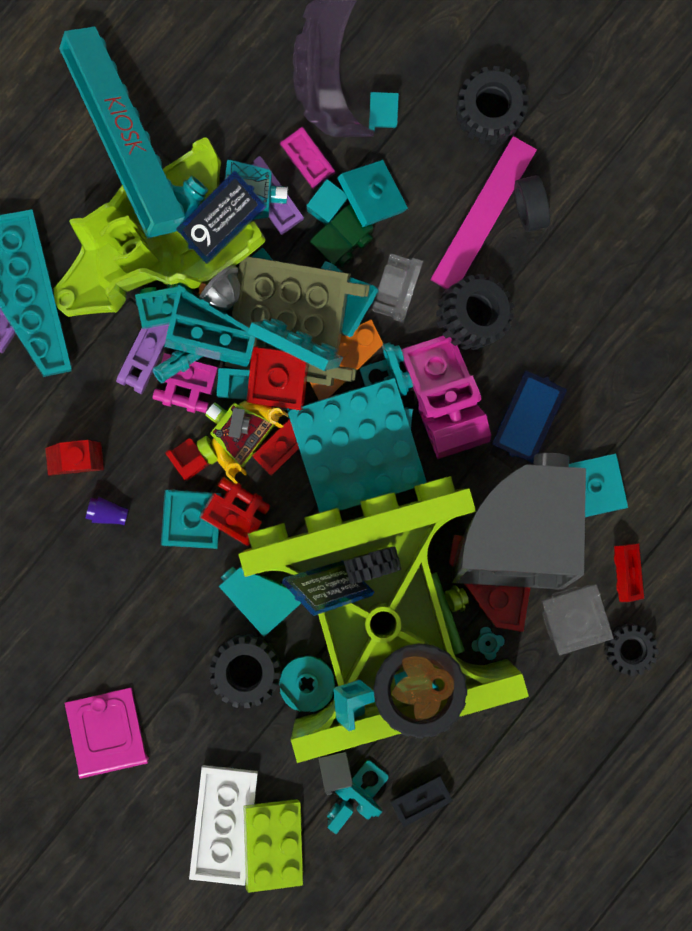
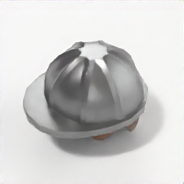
[192,265,240,311]

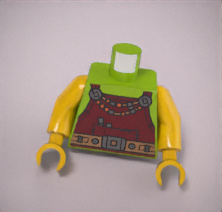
[205,401,289,484]

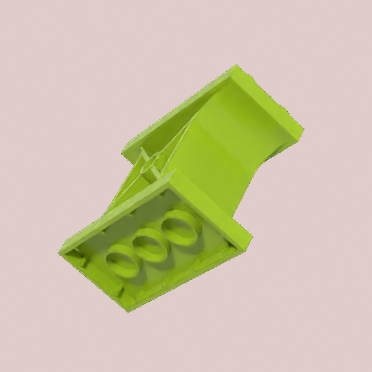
[239,476,529,763]

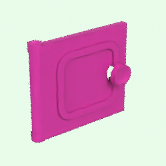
[65,687,149,779]

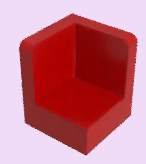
[165,438,210,480]

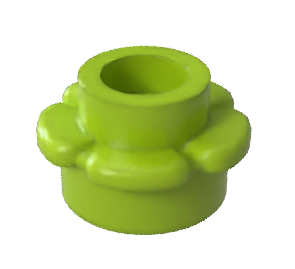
[445,585,468,612]

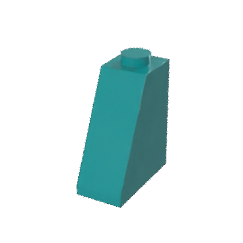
[219,567,306,636]

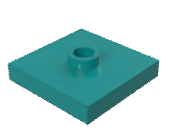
[337,160,408,227]
[569,454,628,517]
[161,490,221,549]

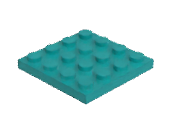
[287,377,427,513]

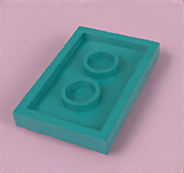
[247,318,343,371]

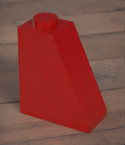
[45,440,104,476]

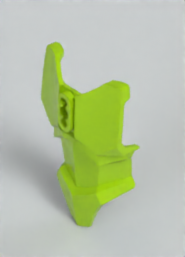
[53,138,265,317]

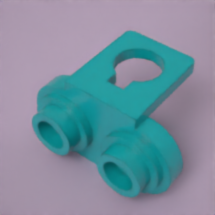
[360,342,413,397]
[335,760,389,820]

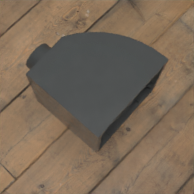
[451,453,586,590]

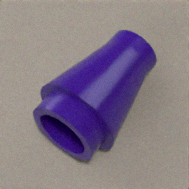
[85,496,128,525]

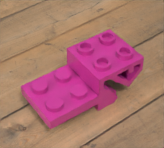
[401,336,491,459]

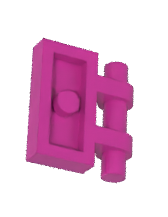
[153,353,219,413]

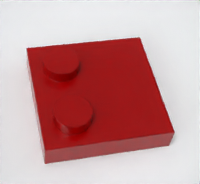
[247,346,308,410]

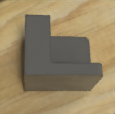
[318,752,353,795]

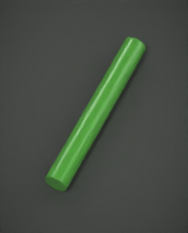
[431,572,465,654]

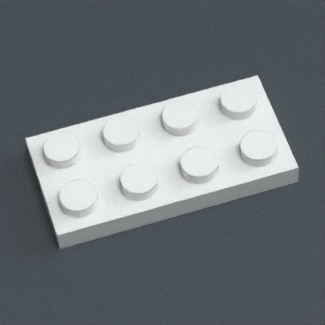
[189,765,258,886]

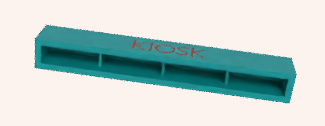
[59,27,185,238]

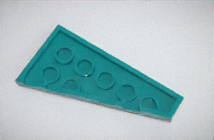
[0,210,72,377]

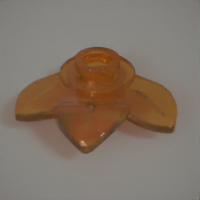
[392,656,454,719]

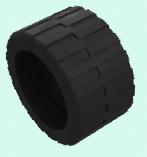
[374,643,467,738]

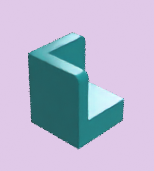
[369,92,399,133]
[307,179,348,225]
[217,368,250,400]
[333,680,375,731]

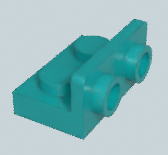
[135,283,193,329]

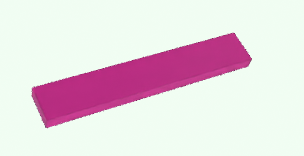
[431,136,537,289]

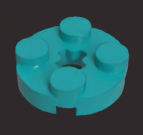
[280,655,335,712]

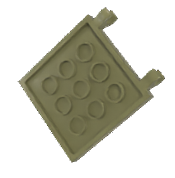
[225,256,370,386]

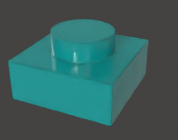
[327,800,353,834]

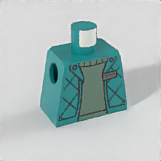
[225,160,288,220]

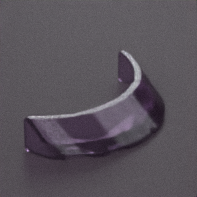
[293,0,374,137]

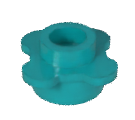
[471,627,504,660]

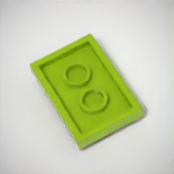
[243,799,303,893]

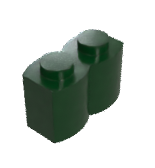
[310,204,374,268]

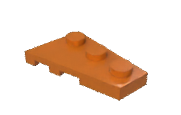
[310,320,383,400]

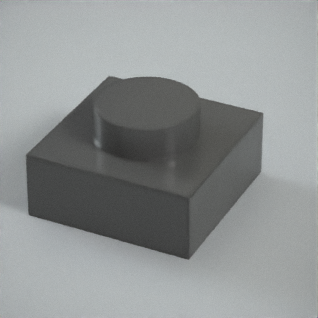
[228,408,251,439]

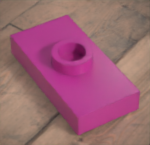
[280,127,335,189]

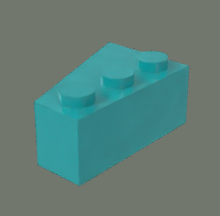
[164,285,255,367]

